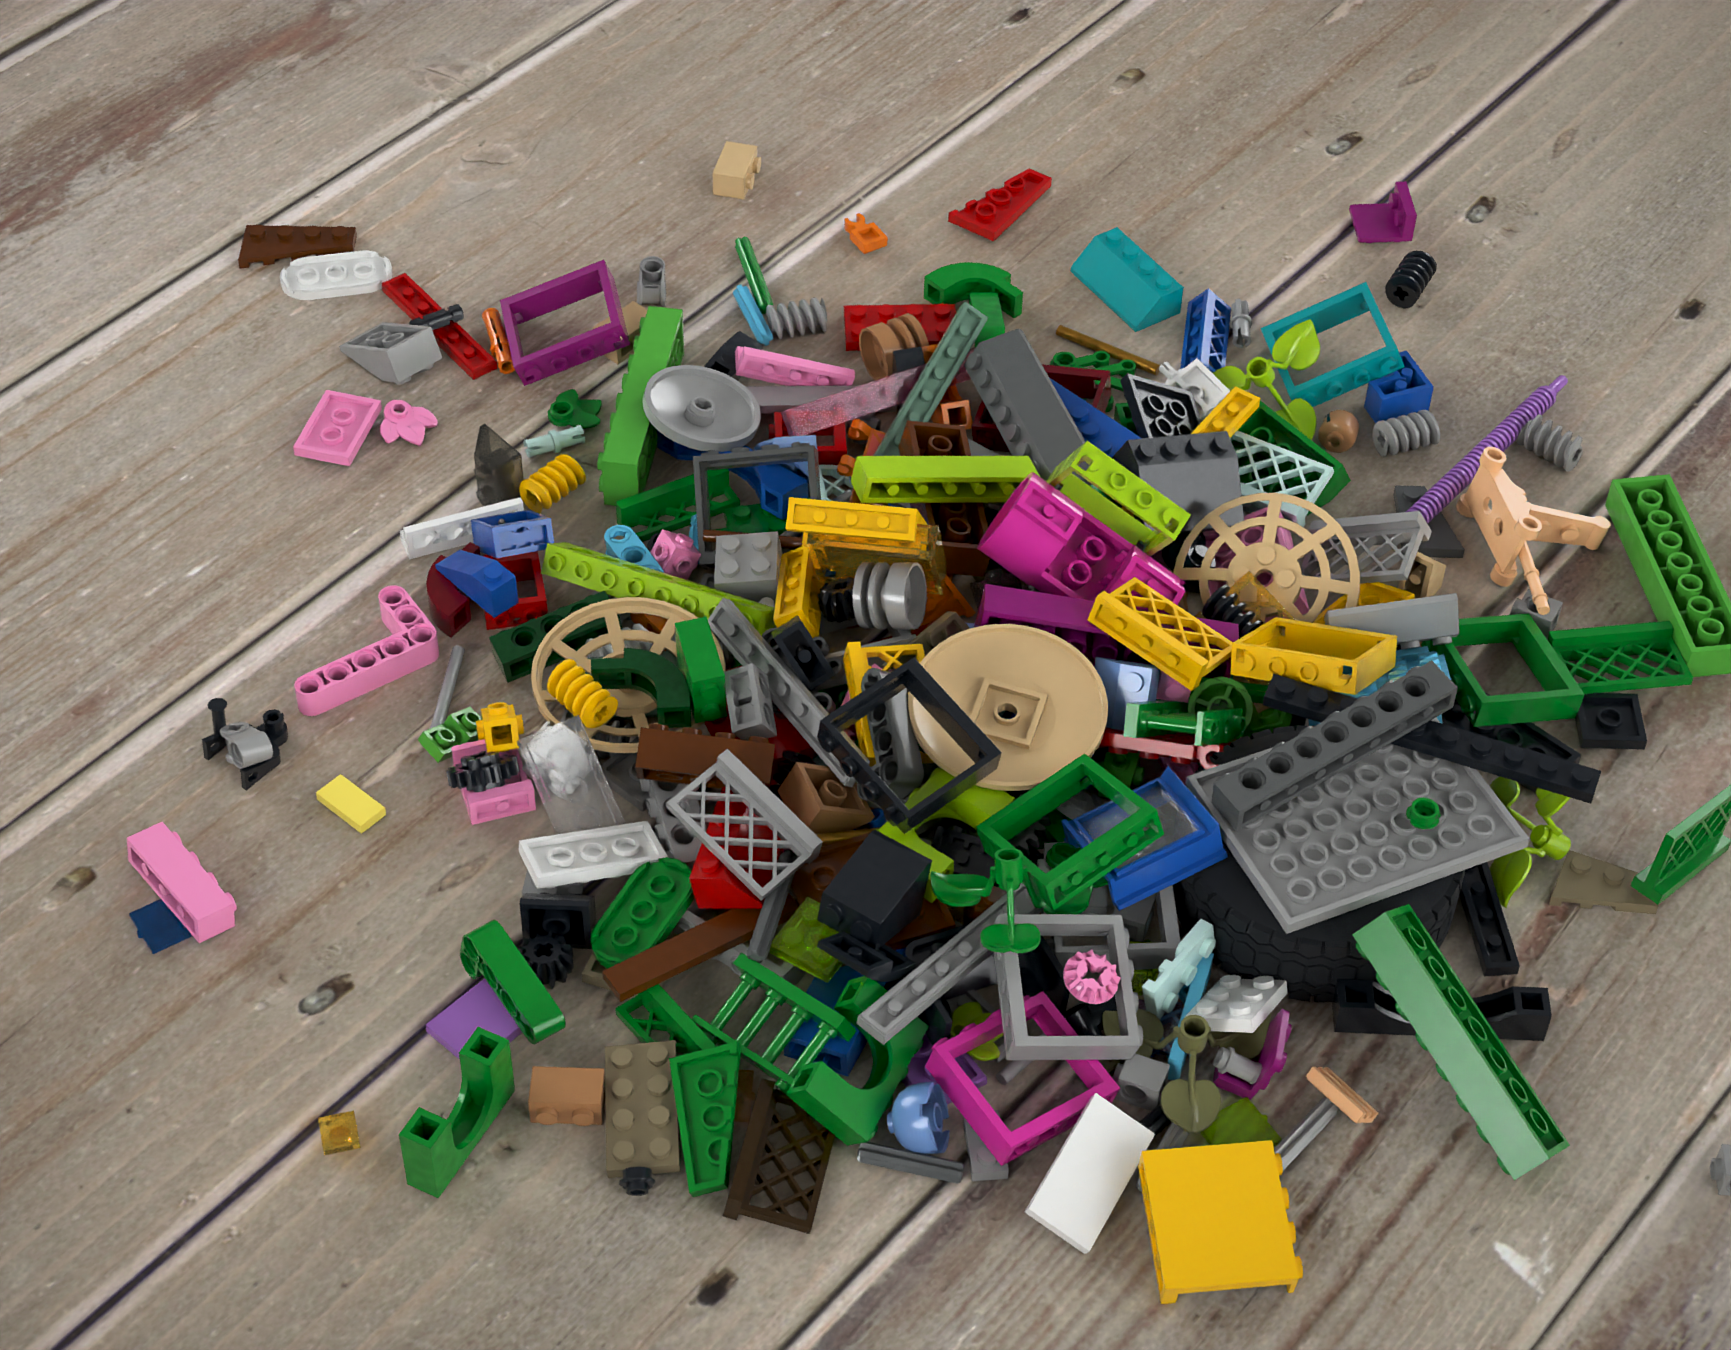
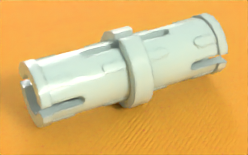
[523,425,585,458]

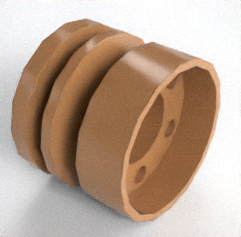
[859,313,929,385]

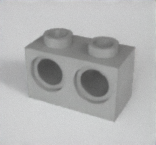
[724,663,777,741]

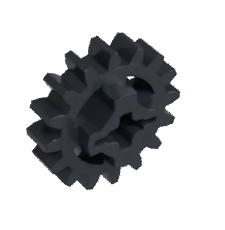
[446,751,520,793]

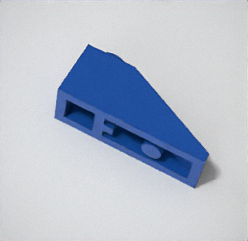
[435,550,519,618]

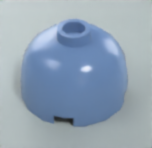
[887,1081,950,1154]

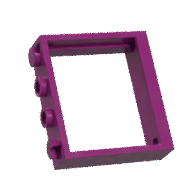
[500,259,630,386]

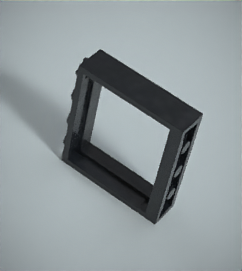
[817,657,1002,834]

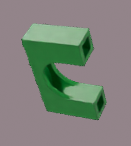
[786,976,929,1146]
[399,1027,515,1198]

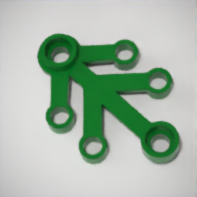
[1050,351,1150,412]

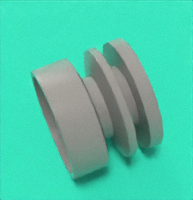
[853,562,927,630]

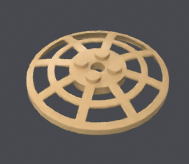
[1173,493,1360,636]
[531,597,726,753]

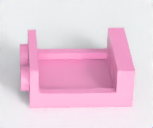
[451,739,536,825]

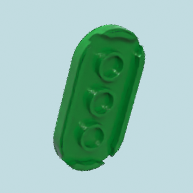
[591,857,695,969]

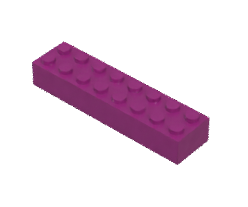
[974,584,1239,678]

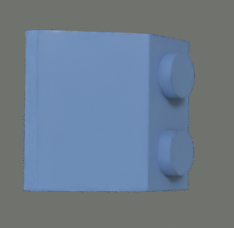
[1095,657,1160,731]

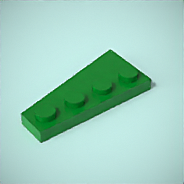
[669,1041,741,1197]

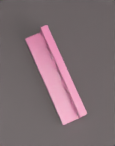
[735,346,855,386]

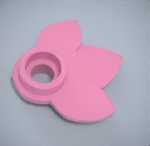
[380,400,438,446]

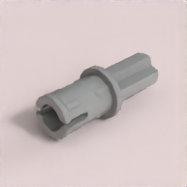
[1230,298,1252,348]

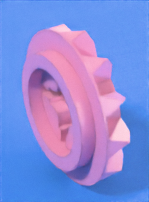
[1063,949,1121,1004]

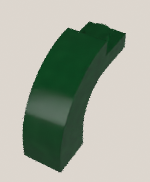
[591,648,691,728]

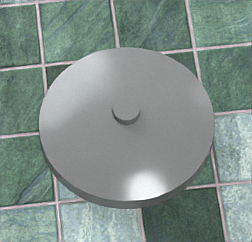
[642,365,761,452]

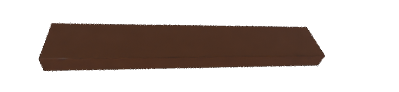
[603,893,800,1002]

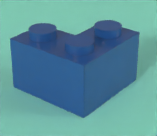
[1364,351,1434,423]

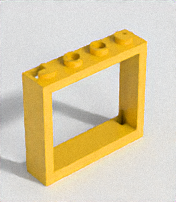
[1230,617,1397,695]

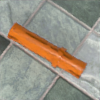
[482,308,515,374]

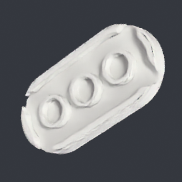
[280,250,392,300]

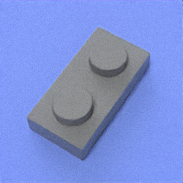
[963,1110,1009,1182]

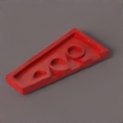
[948,168,1052,241]

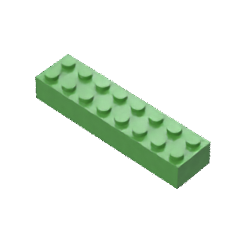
[597,306,684,506]
[1605,474,1731,677]

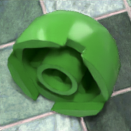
[1188,676,1253,730]

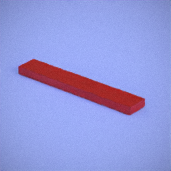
[382,273,497,380]

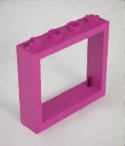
[925,991,1120,1166]

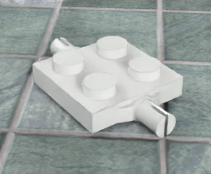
[1159,358,1230,421]

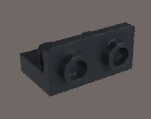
[931,825,995,879]

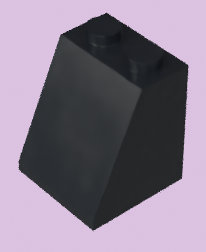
[817,830,932,951]

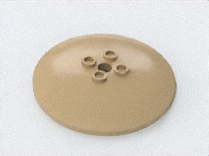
[908,624,1108,791]

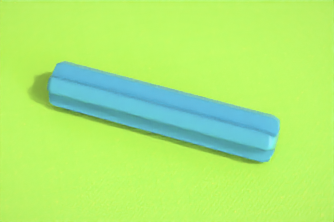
[733,284,773,346]

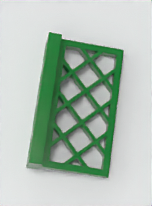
[1548,621,1693,694]
[1630,784,1731,905]

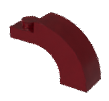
[426,542,481,638]

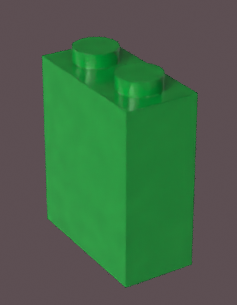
[675,617,727,723]

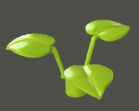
[1213,320,1320,439]
[1489,777,1571,908]

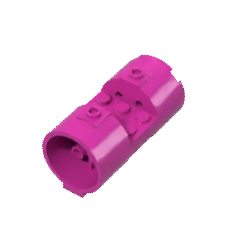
[977,472,1186,613]

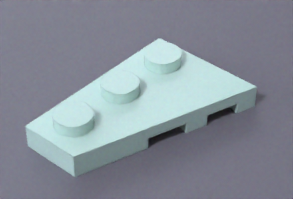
[1142,919,1216,1019]

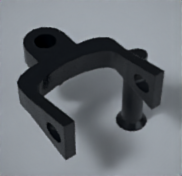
[202,698,288,791]

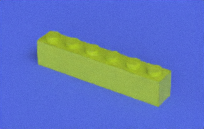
[851,456,1040,503]

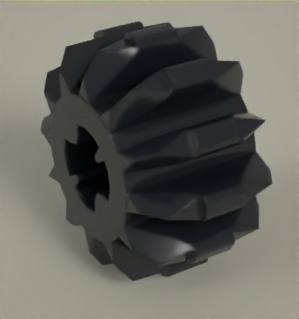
[818,577,855,623]
[518,930,574,989]

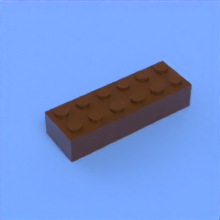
[898,420,990,577]

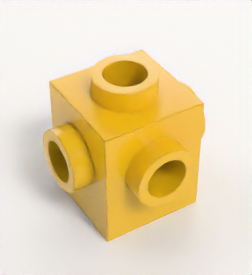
[476,702,524,753]

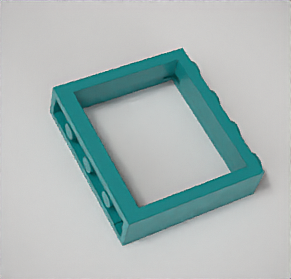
[1261,282,1405,407]

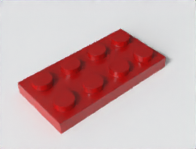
[844,303,956,351]

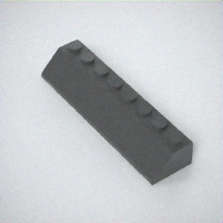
[964,329,1092,490]

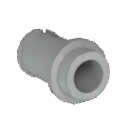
[1213,1046,1262,1085]

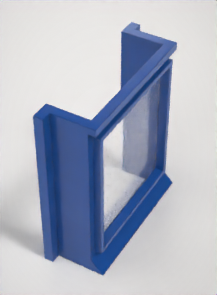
[1062,766,1228,911]

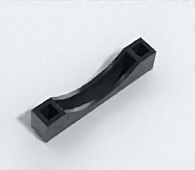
[1332,979,1552,1041]

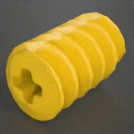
[519,454,586,514]
[547,659,618,729]

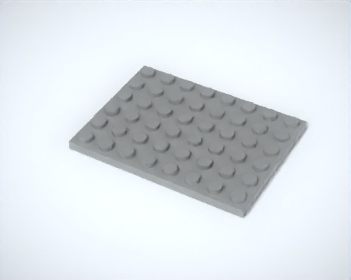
[1186,717,1530,934]

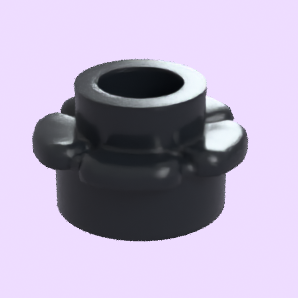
[619,1167,656,1196]

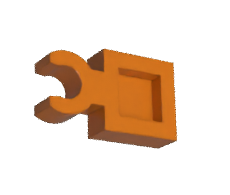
[844,213,888,254]

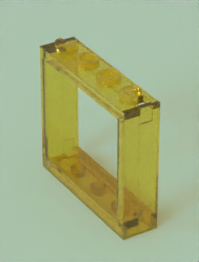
[807,524,947,595]

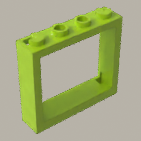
[1046,441,1191,556]

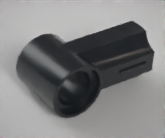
[1062,995,1117,1036]

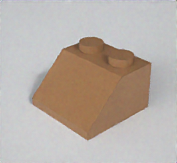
[777,762,875,834]

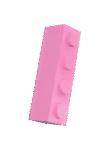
[127,822,237,943]

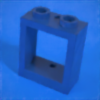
[471,510,554,558]

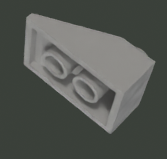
[339,322,442,385]

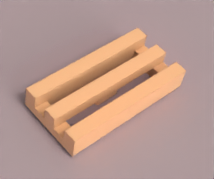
[1306,1067,1379,1123]

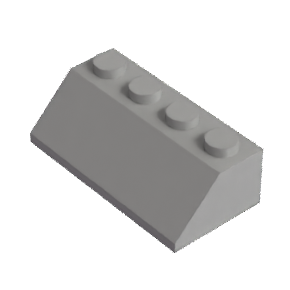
[1324,593,1459,650]

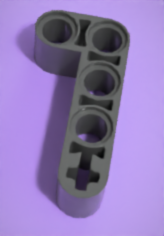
[857,668,924,803]

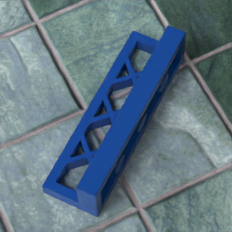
[1180,288,1231,373]

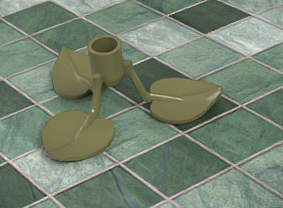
[1102,1009,1271,1134]

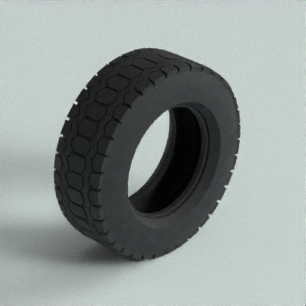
[1172,725,1465,1002]

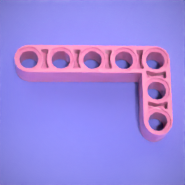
[294,585,439,716]

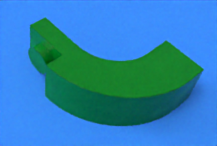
[924,262,1023,318]

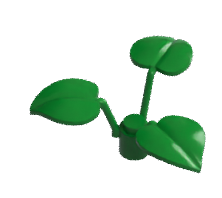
[931,848,1093,953]

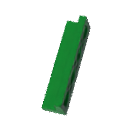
[616,469,740,542]
[615,984,716,1054]

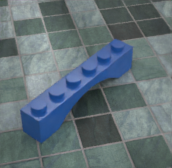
[657,430,808,520]

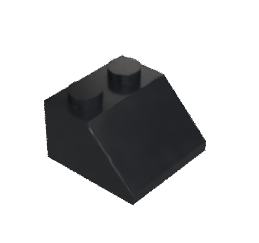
[519,893,596,949]

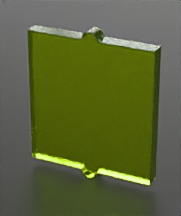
[1200,1097,1282,1147]

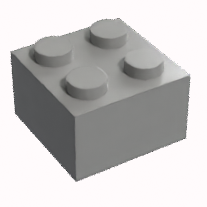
[714,531,783,603]

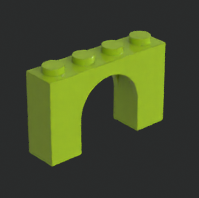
[874,767,1015,903]

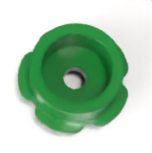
[1406,798,1441,829]

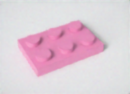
[293,390,382,466]

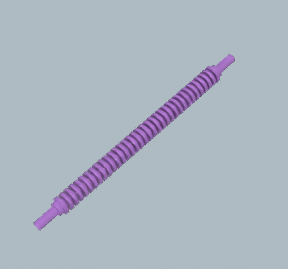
[1406,375,1568,524]

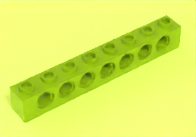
[541,542,776,636]

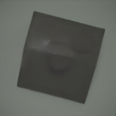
[474,424,524,506]

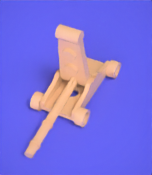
[1456,447,1611,615]

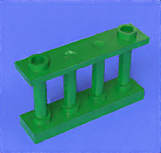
[1123,700,1246,746]
[692,952,857,1094]

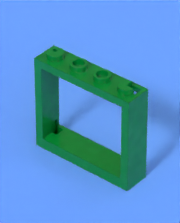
[1421,613,1585,727]
[976,753,1164,910]

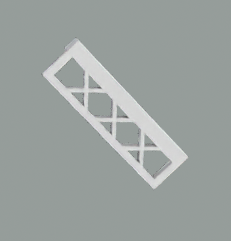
[400,497,524,559]

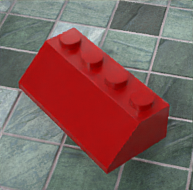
[689,787,784,909]

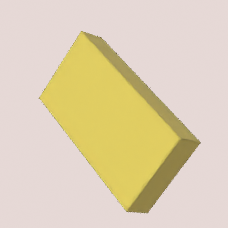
[316,774,386,834]

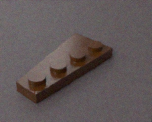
[238,225,357,269]

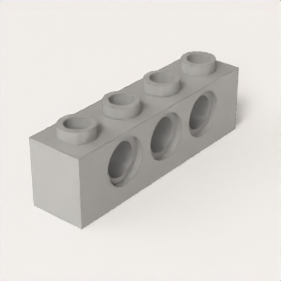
[639,779,707,871]

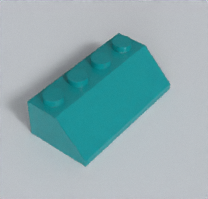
[1070,227,1184,332]

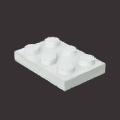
[1184,975,1288,1033]

